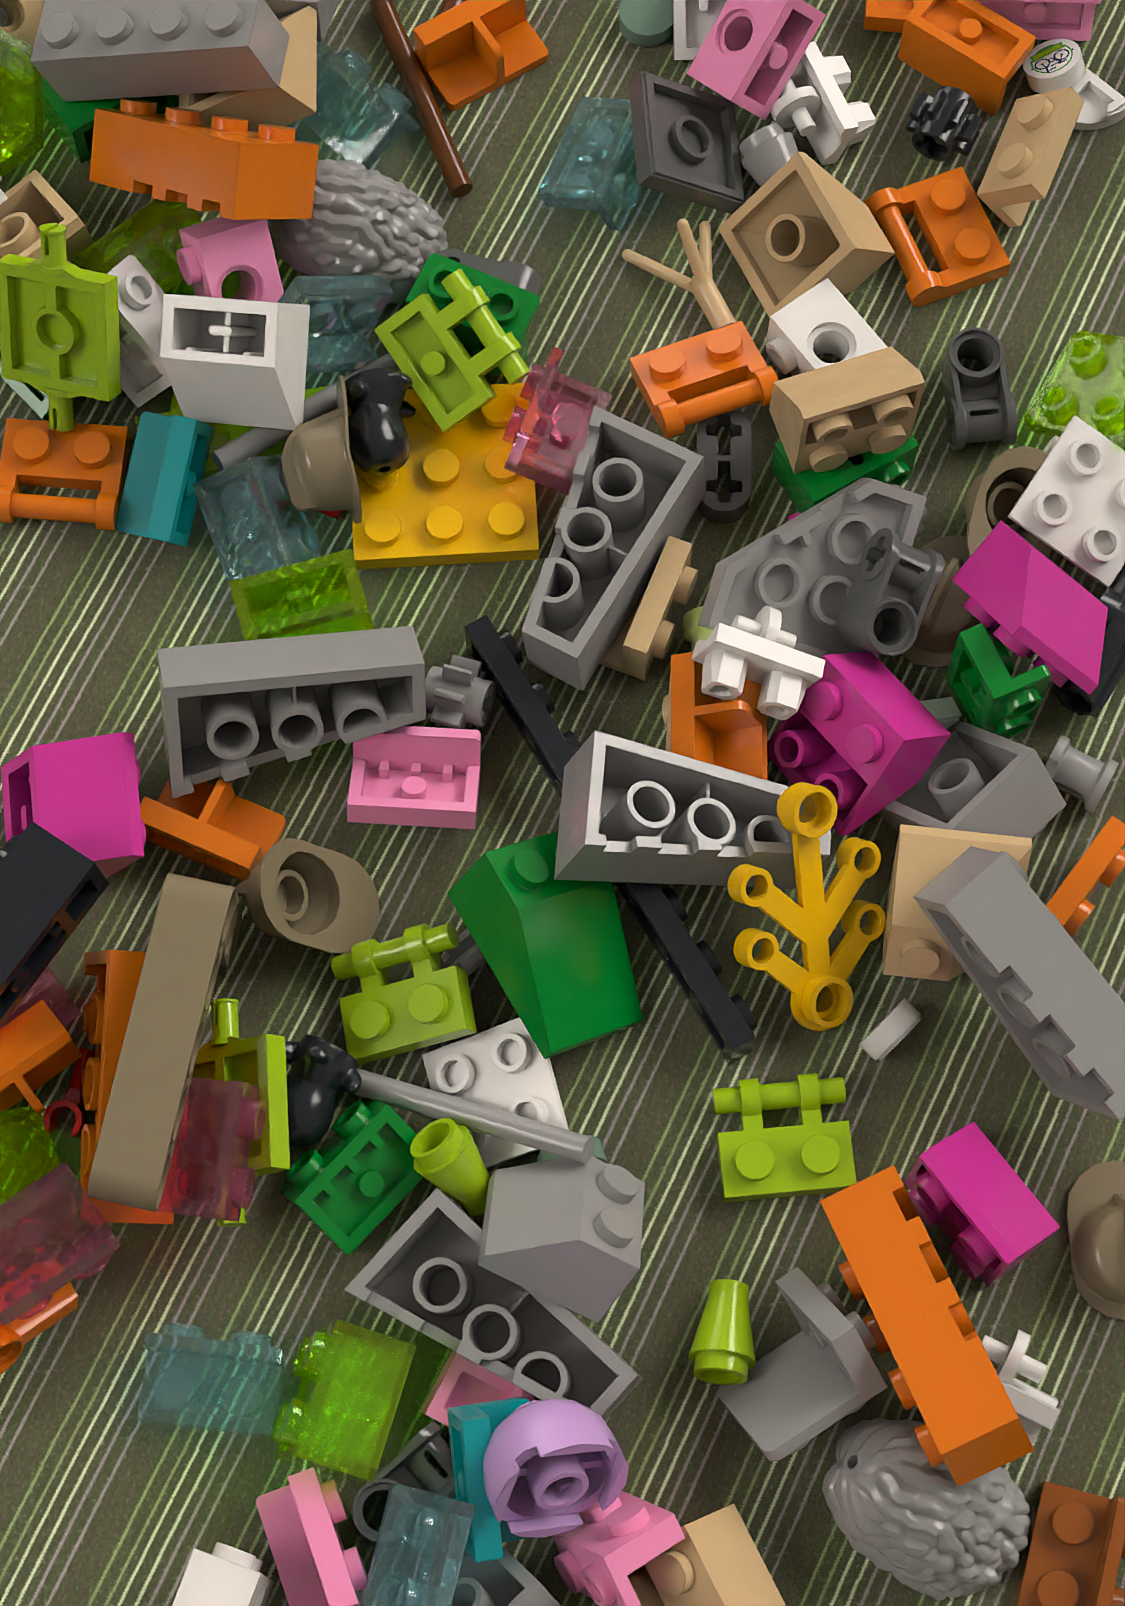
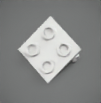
[1007,415,1125,588]
[422,1017,569,1168]

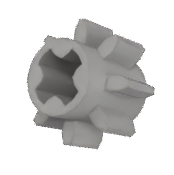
[425,655,496,729]

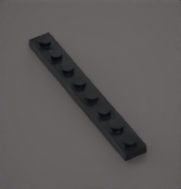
[464,615,757,1065]

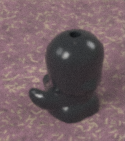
[345,368,416,476]
[285,1034,362,1147]

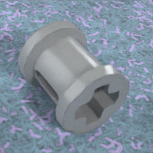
[1045,735,1119,813]

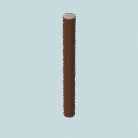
[369,0,473,198]

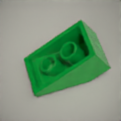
[447,831,643,1059]

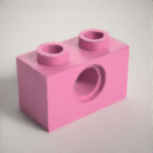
[686,0,826,120]
[177,217,286,303]

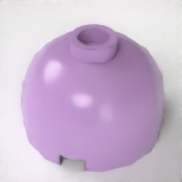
[483,1399,629,1538]

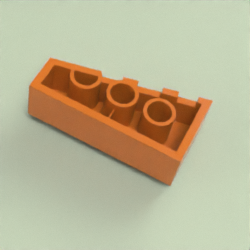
[89,98,319,220]
[80,950,190,1224]
[820,1165,1034,1487]

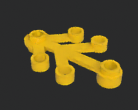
[727,782,886,1031]

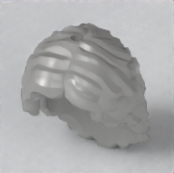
[266,159,448,311]
[822,1418,1030,1601]

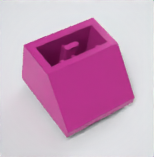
[952,520,1108,695]
[767,651,951,836]
[1,732,146,878]
[904,1121,1060,1287]

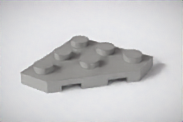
[698,477,927,659]

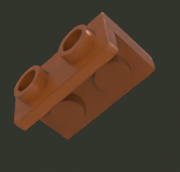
[1014,1481,1125,1606]

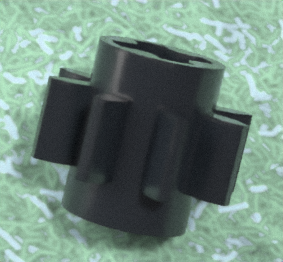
[905,86,983,161]

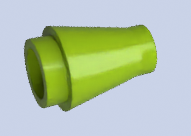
[410,1118,490,1216]
[688,1279,756,1385]

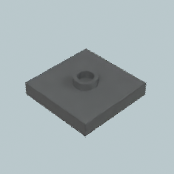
[628,70,745,214]

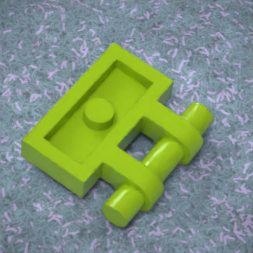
[374,269,531,432]
[331,923,477,1065]
[712,1073,857,1203]

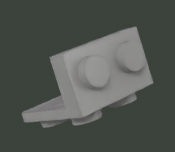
[718,1267,887,1461]

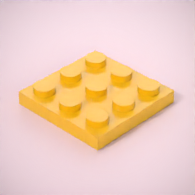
[347,382,539,570]

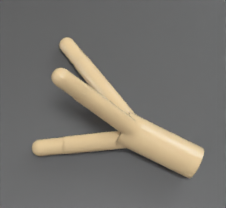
[622,219,736,330]

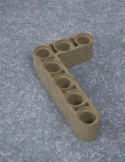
[87,873,242,1212]

